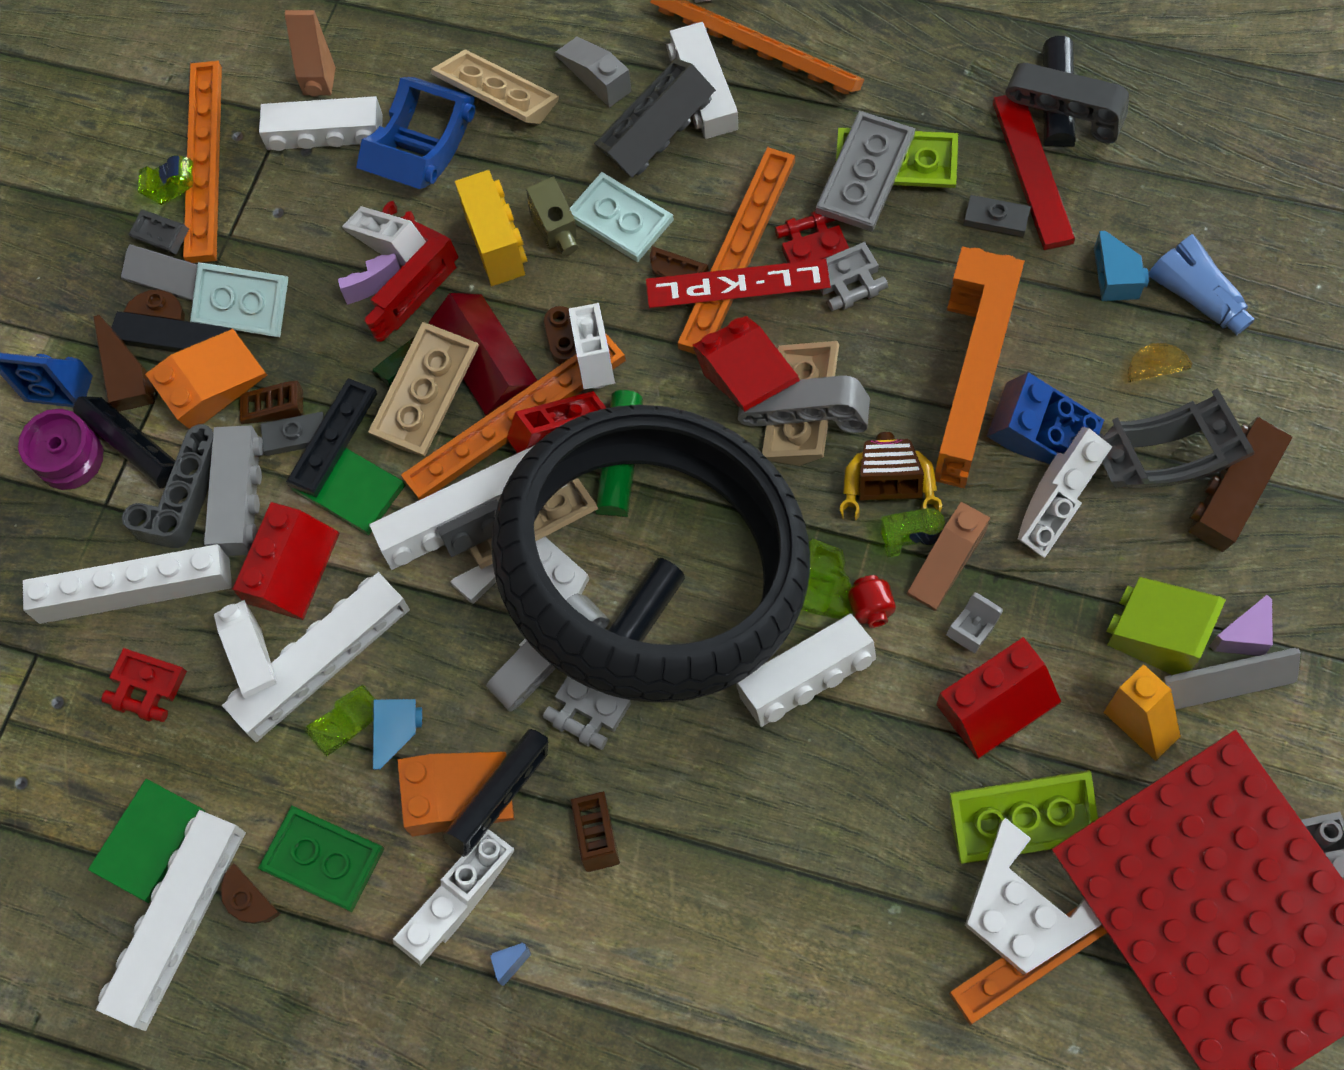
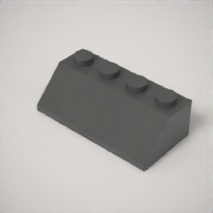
[594,58,716,177]

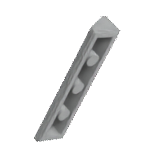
[121,244,198,302]
[1162,648,1300,710]

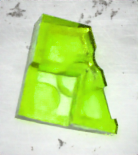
[801,538,853,619]

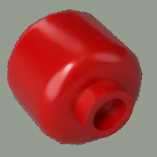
[848,575,896,628]

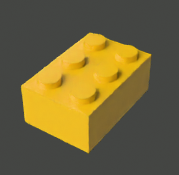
[455,170,528,287]

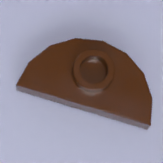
[650,246,709,277]
[123,290,185,321]
[221,863,281,924]

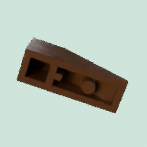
[93,315,157,412]

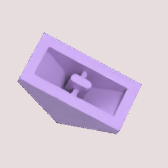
[1209,595,1273,656]

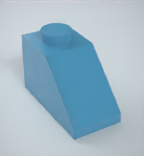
[1094,231,1149,301]
[373,699,422,770]

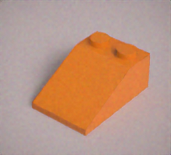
[145,329,267,429]
[397,752,515,837]

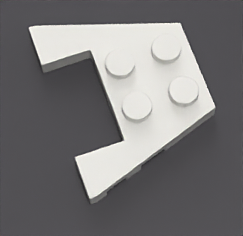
[450,537,589,647]
[965,818,1101,975]

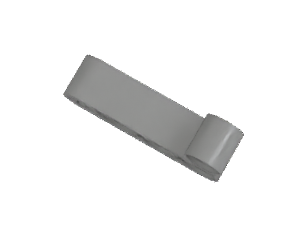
[737,376,870,433]
[486,593,610,712]

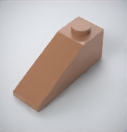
[285,10,336,96]
[907,502,990,611]

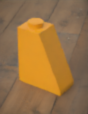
[1103,664,1181,761]

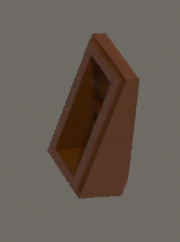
[240,380,303,424]
[571,791,620,872]

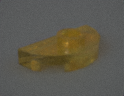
[1128,343,1193,382]

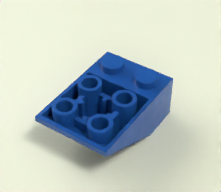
[987,372,1104,464]

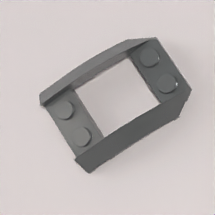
[1098,388,1255,488]

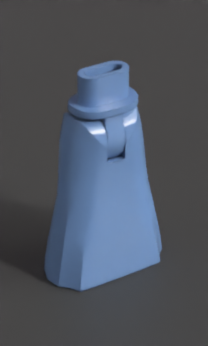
[1149,234,1255,335]

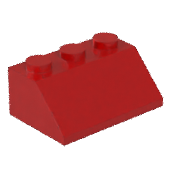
[232,502,340,620]
[936,637,1061,760]

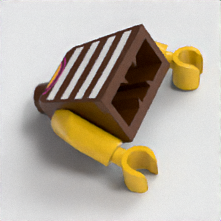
[840,432,942,520]

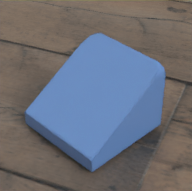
[490,943,531,986]

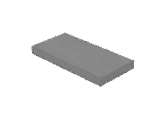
[815,111,916,232]

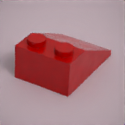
[692,316,800,412]

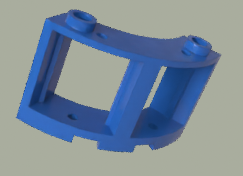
[356,77,475,189]

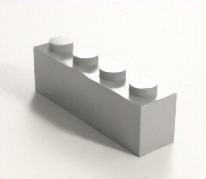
[204,425,264,556]

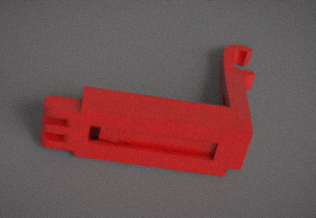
[365,200,459,342]

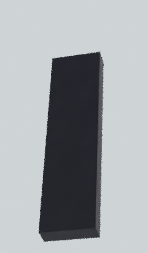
[111,311,232,352]
[286,378,377,498]

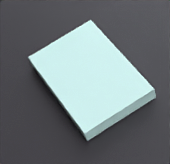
[570,172,673,262]
[190,262,289,337]

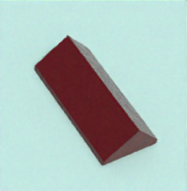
[428,293,538,416]

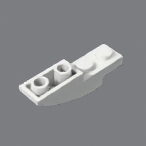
[1018,427,1112,558]
[393,829,514,966]

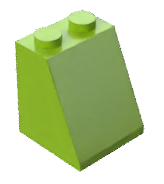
[1106,577,1226,675]

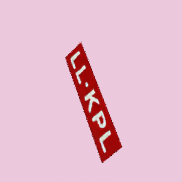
[646,259,831,308]

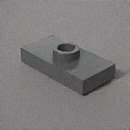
[963,195,1031,237]
[129,209,189,255]
[260,412,325,456]

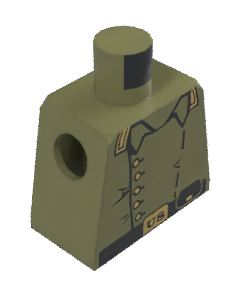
[526,176,578,256]

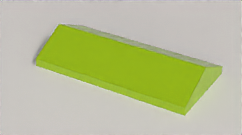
[836,127,958,188]
[950,770,1098,864]

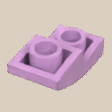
[338,253,400,305]

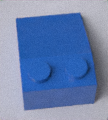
[0,353,93,407]

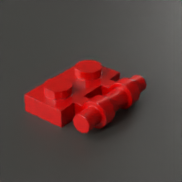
[775,211,849,263]
[101,648,187,722]

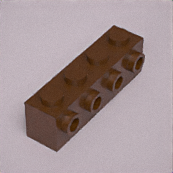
[1188,417,1293,552]

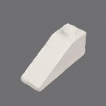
[342,206,426,266]
[569,303,615,389]
[214,600,277,698]

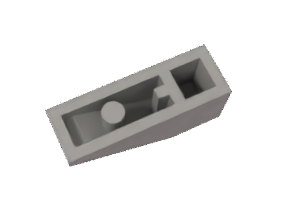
[555,37,631,107]

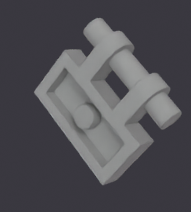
[820,242,888,311]
[543,676,631,750]

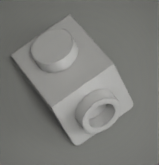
[946,592,1003,653]

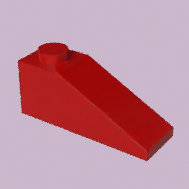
[507,391,606,453]

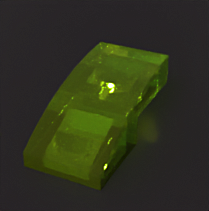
[306,684,376,757]

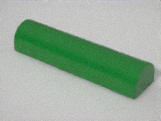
[595,390,643,517]

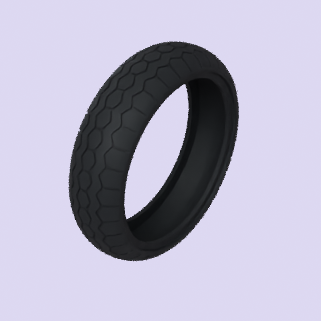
[491,405,810,702]

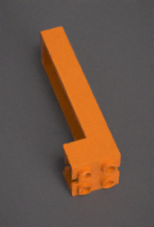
[935,246,1025,489]

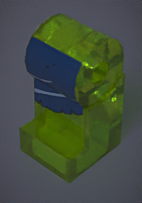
[138,155,194,205]
[880,508,945,558]

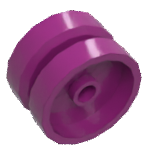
[18,409,104,490]

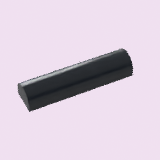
[1043,36,1076,147]
[73,396,175,488]
[608,558,685,642]
[443,729,548,857]

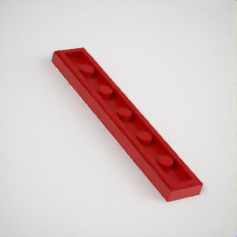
[993,95,1075,250]

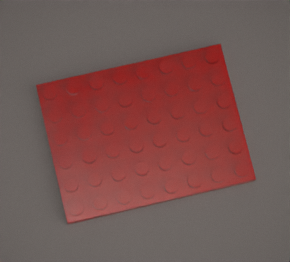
[1051,730,1344,1070]

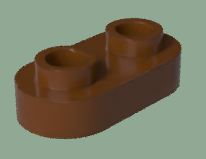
[544,306,577,365]

